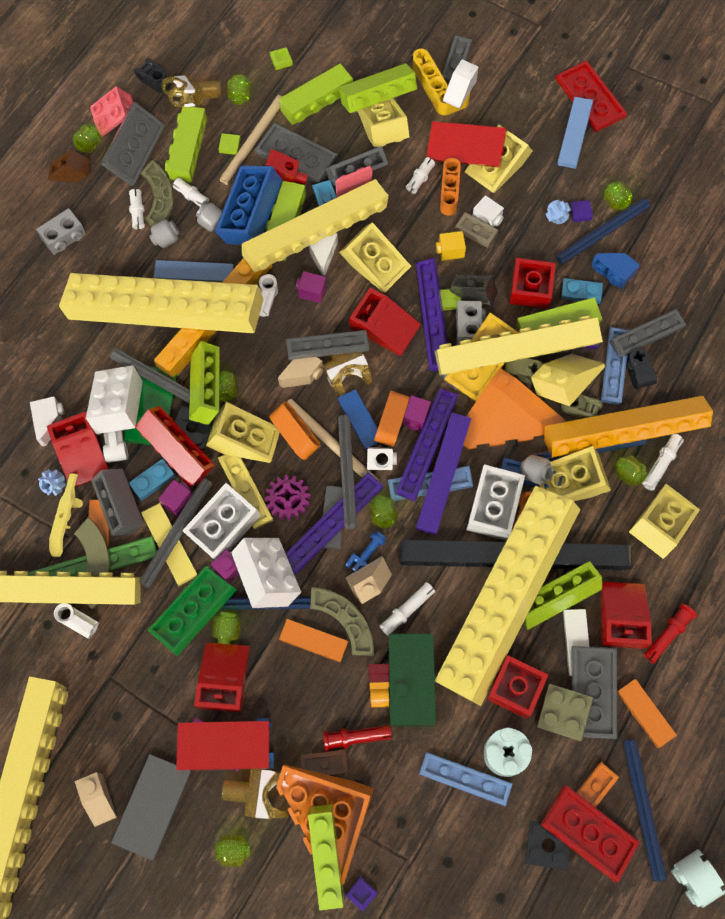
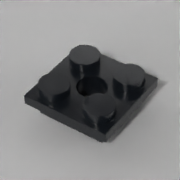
[175,406,216,450]
[525,820,570,871]

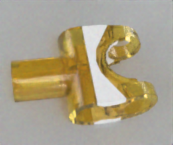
[161,76,221,107]
[322,352,372,397]
[221,769,288,819]

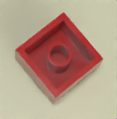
[509,258,556,309]
[486,655,548,719]

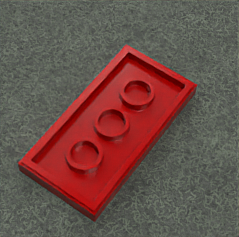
[555,60,627,133]
[426,121,507,168]
[176,721,270,771]
[540,785,640,882]

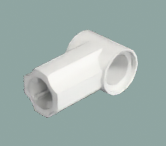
[259,274,278,317]
[103,430,128,463]
[54,603,99,639]

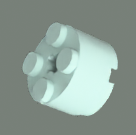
[484,728,532,777]
[671,849,725,908]

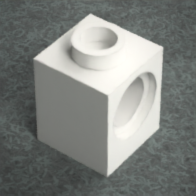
[472,195,504,227]
[367,447,397,470]

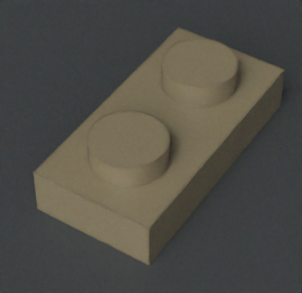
[455,212,498,248]

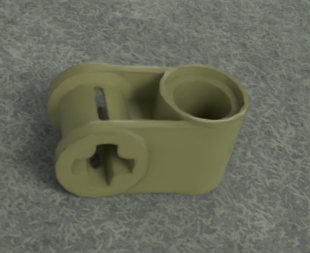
[504,358,543,385]
[560,394,603,420]

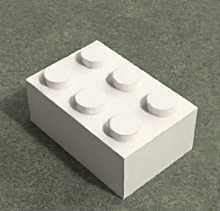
[86,365,143,434]
[467,465,525,541]
[183,483,261,560]
[231,538,301,608]

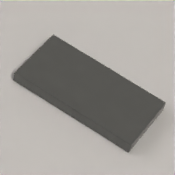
[100,102,165,186]
[254,122,338,184]
[571,646,617,739]
[111,754,192,861]

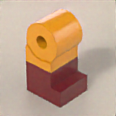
[369,664,389,707]

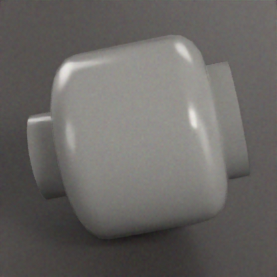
[196,203,223,232]
[150,219,180,248]
[520,455,553,485]

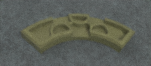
[140,160,174,226]
[74,518,111,609]
[310,587,374,656]

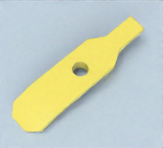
[49,474,83,557]

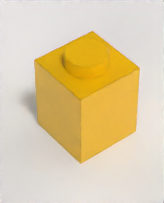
[436,231,466,261]

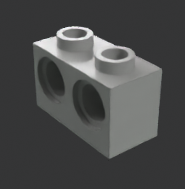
[36,208,86,255]
[456,301,485,346]

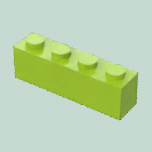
[339,63,417,113]
[279,64,353,125]
[165,106,207,183]
[265,181,306,261]
[516,297,602,332]
[189,341,219,425]
[523,561,602,630]
[308,804,344,910]

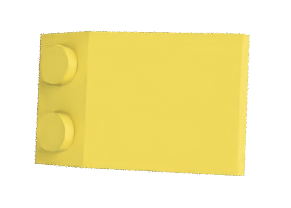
[358,98,409,147]
[465,125,532,193]
[339,222,411,293]
[531,354,605,406]
[206,402,280,463]
[539,446,611,501]
[629,484,700,559]

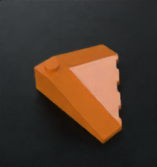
[463,368,565,450]
[276,765,374,884]

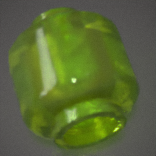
[227,75,251,105]
[73,124,101,153]
[604,181,633,210]
[219,371,238,402]
[615,455,647,486]
[369,496,398,528]
[211,611,241,644]
[215,835,250,867]

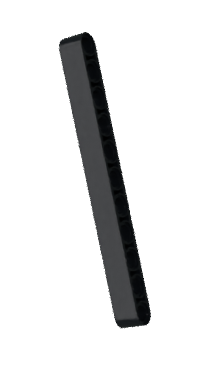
[399,540,633,570]

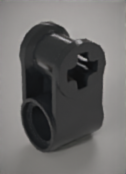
[134,58,169,93]
[626,348,657,389]

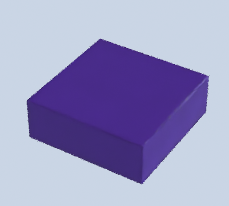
[570,200,593,222]
[345,876,378,912]

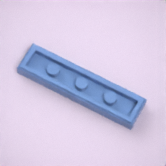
[558,97,593,169]
[154,260,234,283]
[600,327,629,405]
[388,466,473,501]
[419,752,512,806]

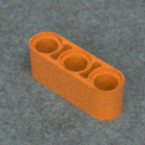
[440,158,461,216]
[374,391,410,447]
[269,402,320,460]

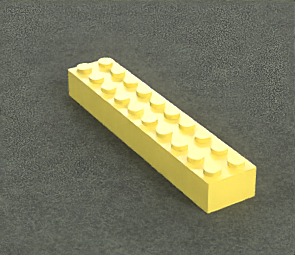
[59,273,264,333]
[435,486,580,706]
[0,676,68,919]

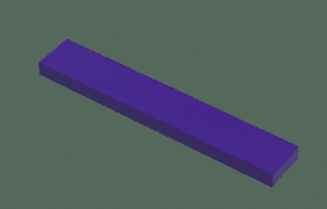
[416,258,448,372]
[396,388,458,501]
[416,413,471,535]
[285,472,384,576]

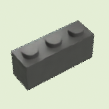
[325,146,388,187]
[91,469,143,536]

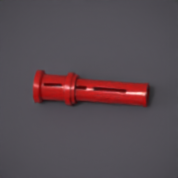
[643,604,698,664]
[322,725,392,752]

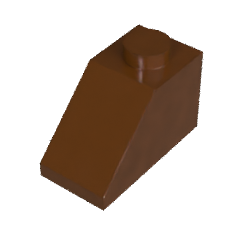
[48,149,90,182]

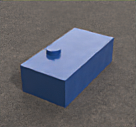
[215,166,283,245]

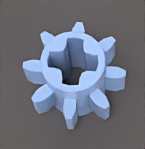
[546,200,571,224]
[38,469,66,496]

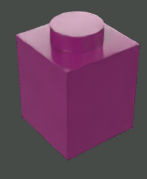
[296,271,327,303]
[403,396,431,431]
[158,480,192,517]
[211,550,240,584]

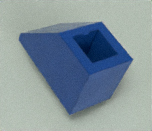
[591,253,640,289]

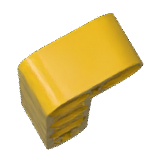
[412,49,470,116]

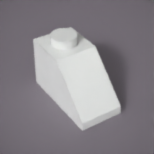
[443,60,479,109]
[309,233,338,276]
[30,397,64,447]

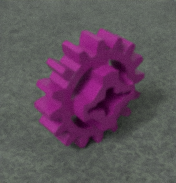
[265,475,311,521]

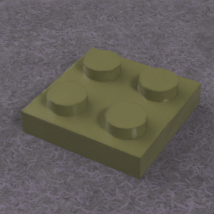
[537,684,594,741]

